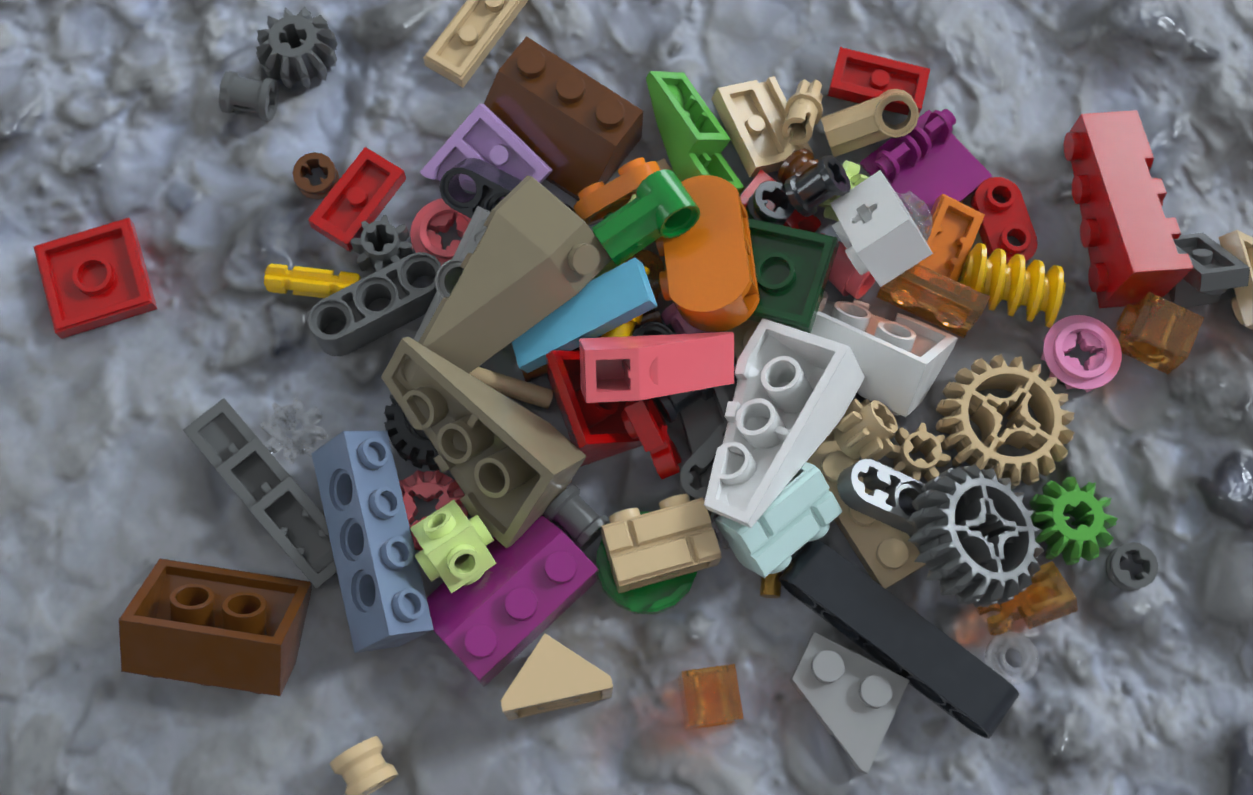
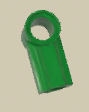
[592,169,700,266]

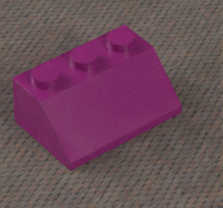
[426,515,599,687]

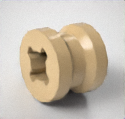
[330,736,399,795]

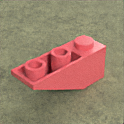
[579,332,734,403]

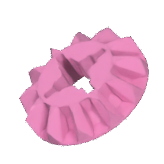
[1041,315,1122,393]

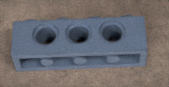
[311,431,434,653]

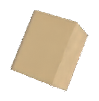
[500,633,613,721]

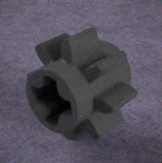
[351,215,415,272]

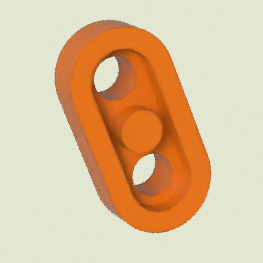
[573,157,661,225]

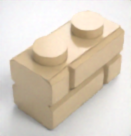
[601,494,722,594]

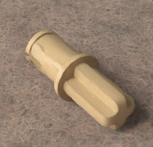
[781,79,823,145]

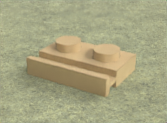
[711,76,813,177]

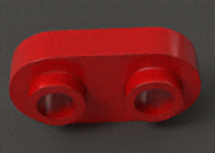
[971,177,1038,265]

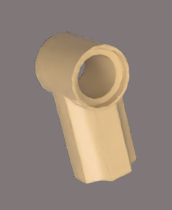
[821,89,919,157]

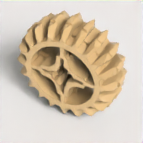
[936,354,1075,489]

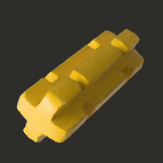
[264,263,361,298]

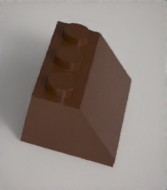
[484,36,644,201]
[119,558,312,696]

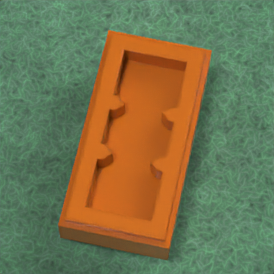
[902,194,985,302]

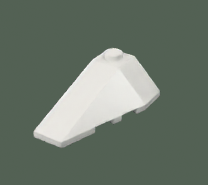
[811,291,958,417]
[704,318,865,528]

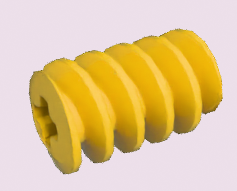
[954,243,1066,328]

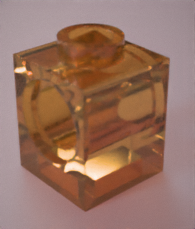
[1115,292,1204,374]
[678,664,744,731]

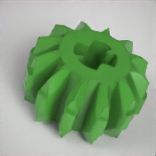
[1029,477,1118,565]

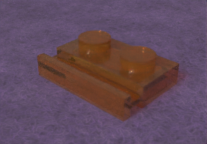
[876,264,990,338]

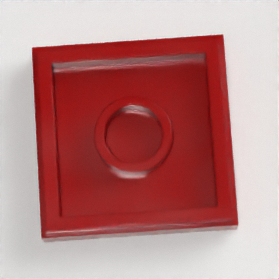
[33,218,157,339]

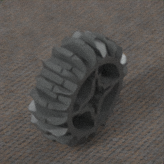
[907,464,1044,608]

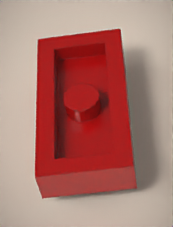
[827,47,931,116]
[308,147,406,252]

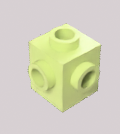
[410,500,497,593]

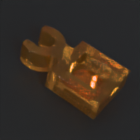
[977,561,1078,636]

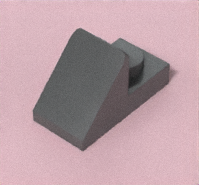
[1169,233,1250,308]

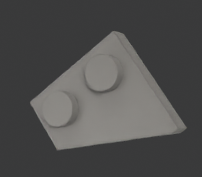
[790,632,910,774]

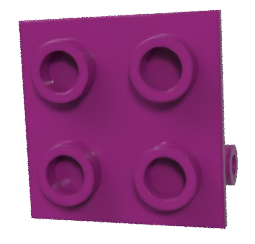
[859,109,993,231]

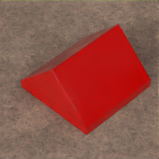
[546,350,642,467]

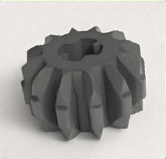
[256,7,338,90]

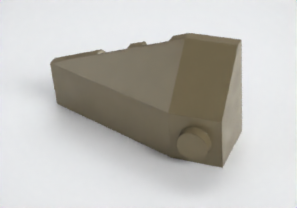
[418,175,612,373]
[381,337,587,548]

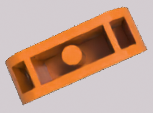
[655,175,760,332]

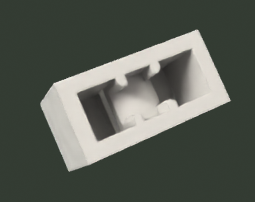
[830,170,933,287]

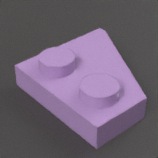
[420,104,553,199]

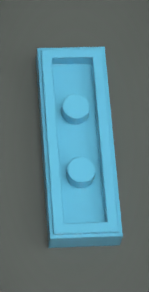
[512,257,657,373]

